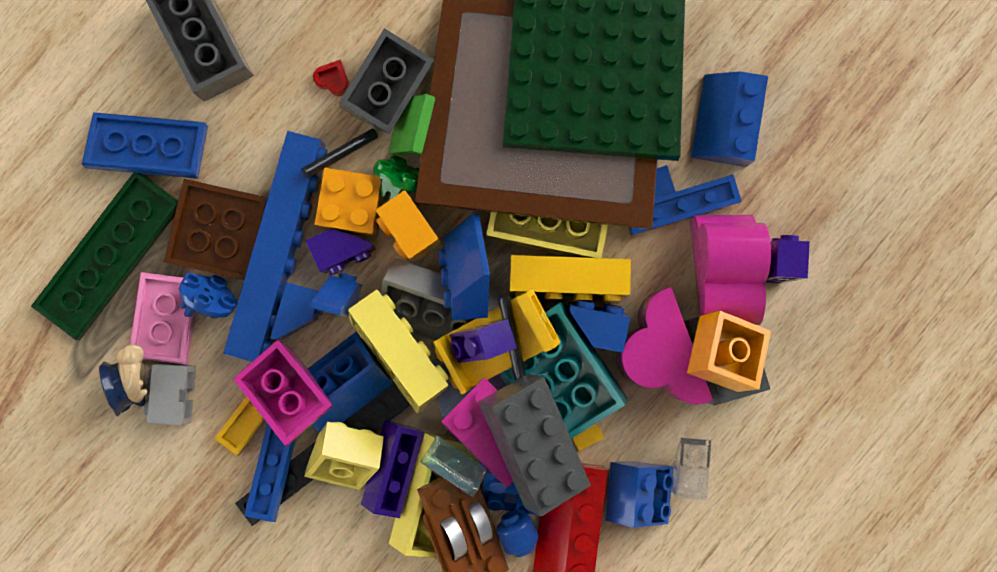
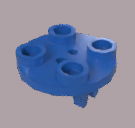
[178,273,238,318]

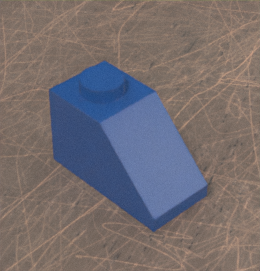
[270,282,324,340]

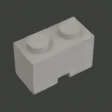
[144,363,196,425]

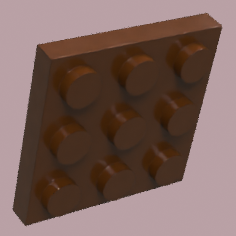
[164,179,268,280]

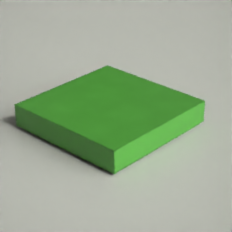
[388,94,435,156]

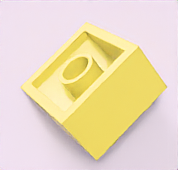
[304,422,384,490]

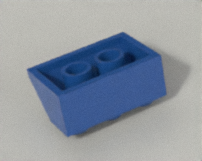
[691,71,768,167]
[438,213,490,320]
[308,332,393,433]

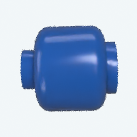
[496,510,539,557]

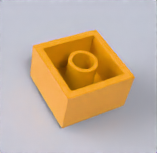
[314,167,383,238]
[376,190,442,264]
[687,311,771,392]

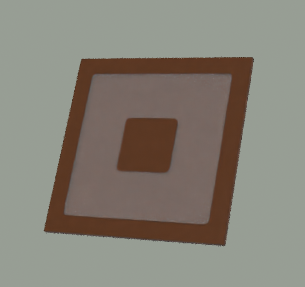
[415,0,657,230]

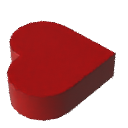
[313,59,349,96]

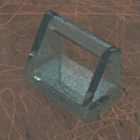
[420,435,487,497]

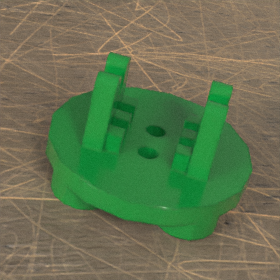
[373,155,419,200]

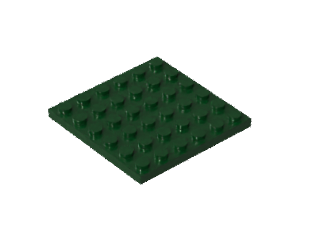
[503,0,685,161]

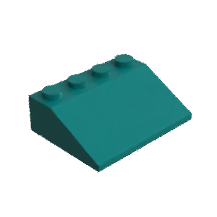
[500,301,627,438]

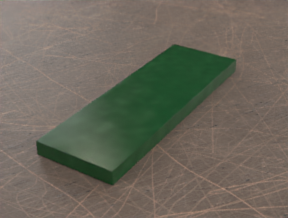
[31,173,178,340]

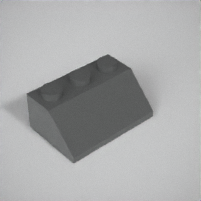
[339,28,434,134]

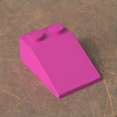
[233,340,333,446]
[442,378,513,488]

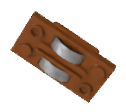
[417,463,509,572]

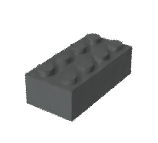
[146,0,254,101]
[478,374,591,517]

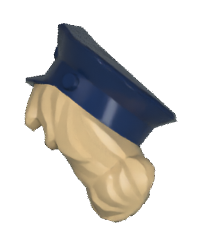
[99,344,147,417]

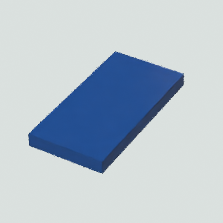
[82,112,208,179]

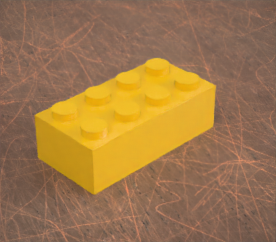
[509,255,631,303]

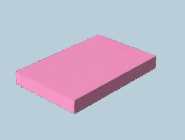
[130,272,196,365]

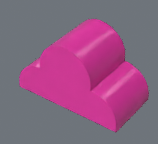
[690,215,771,325]
[615,287,713,404]

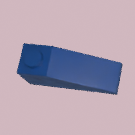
[310,272,363,317]

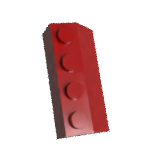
[533,463,608,572]

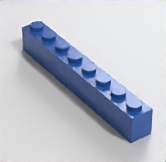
[223,131,328,362]

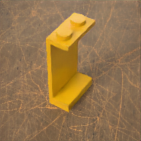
[434,289,561,395]

